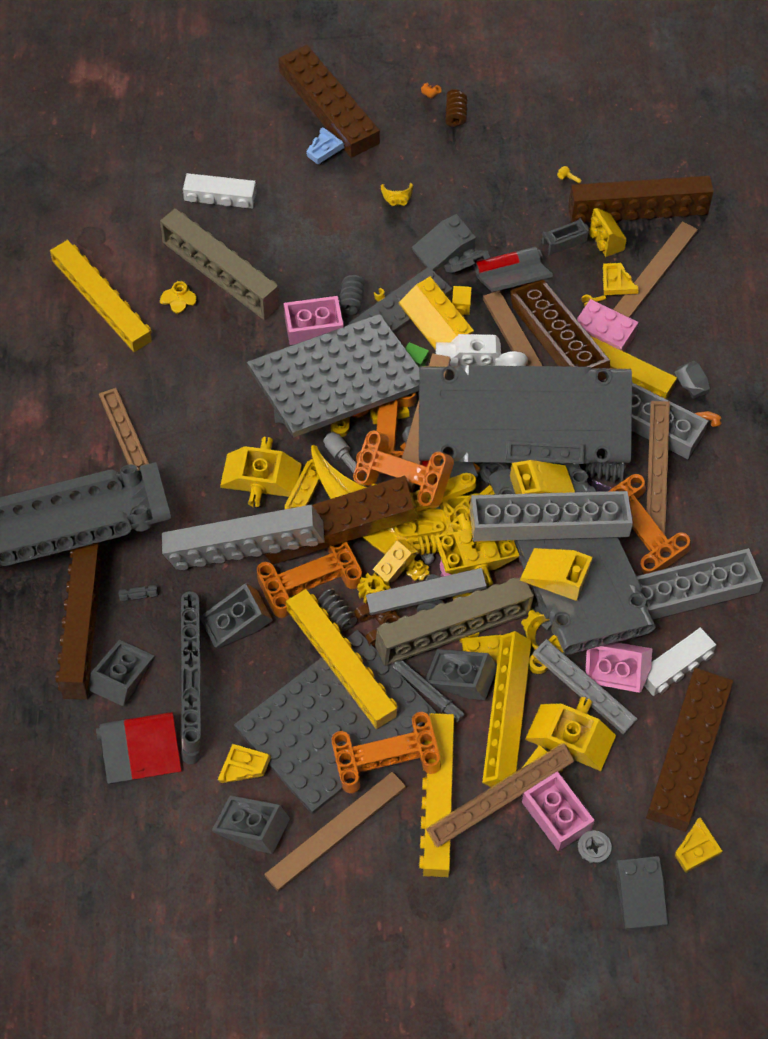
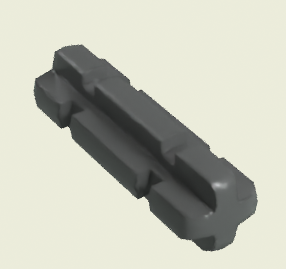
[119,585,157,601]

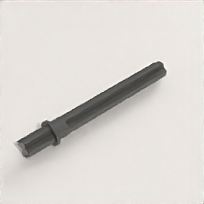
[390,660,465,723]

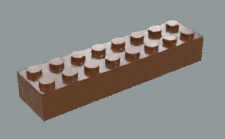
[279,44,380,158]
[568,176,714,223]
[510,279,611,381]
[265,475,419,565]
[56,542,103,700]
[646,667,733,832]

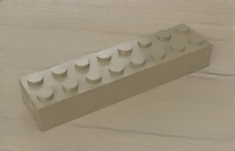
[160,209,279,320]
[375,577,533,666]

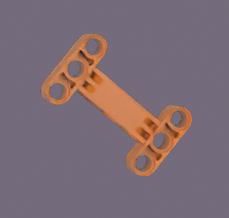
[356,392,417,474]
[353,431,454,508]
[608,474,691,574]
[257,541,362,618]
[332,712,441,793]

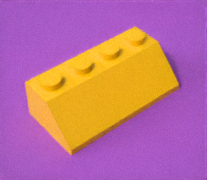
[399,276,474,350]

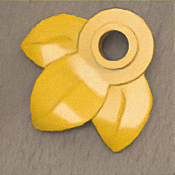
[160,281,196,314]

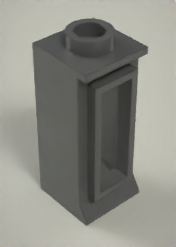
[542,218,589,255]

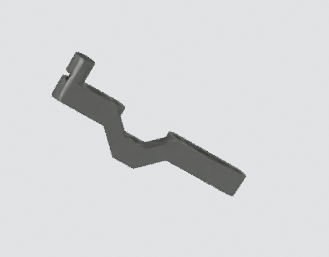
[181,591,201,764]

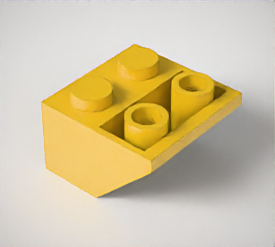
[589,208,627,257]

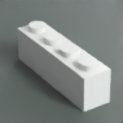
[183,173,256,208]
[644,628,716,696]

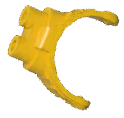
[381,183,413,206]
[521,610,550,650]

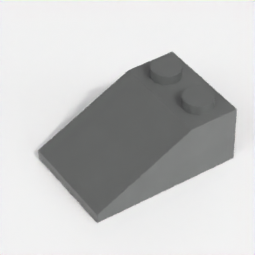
[412,214,476,271]
[200,583,273,649]
[88,640,154,706]
[425,649,497,700]
[212,796,290,854]
[614,856,667,930]

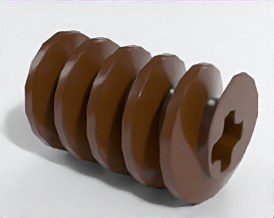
[445,89,467,127]

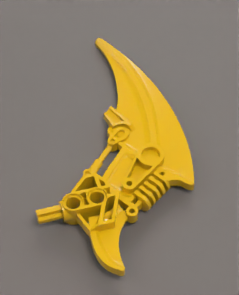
[311,445,495,570]

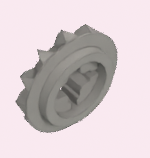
[578,831,611,863]

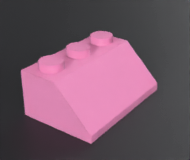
[586,642,652,693]

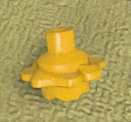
[406,560,429,581]

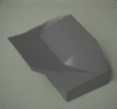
[674,361,710,398]

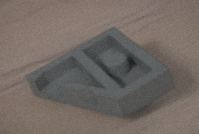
[444,249,490,272]

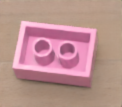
[284,296,343,345]
[577,299,638,352]
[522,772,595,851]

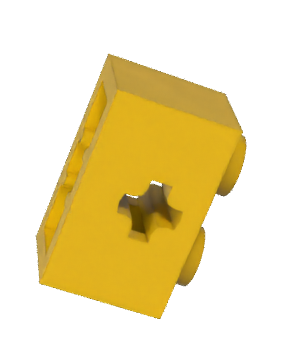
[373,539,419,582]

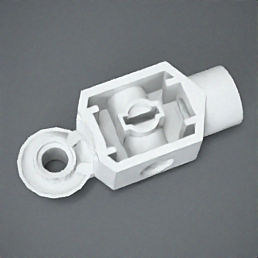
[436,334,528,367]

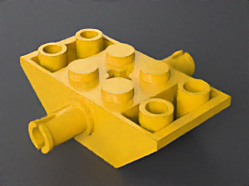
[220,437,302,507]
[434,513,519,587]
[525,697,616,772]

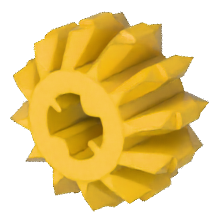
[357,572,391,604]

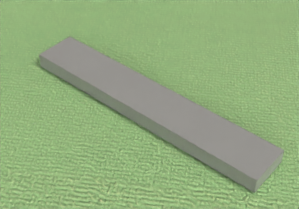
[366,568,486,615]
[532,639,637,734]

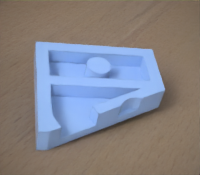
[306,127,344,164]

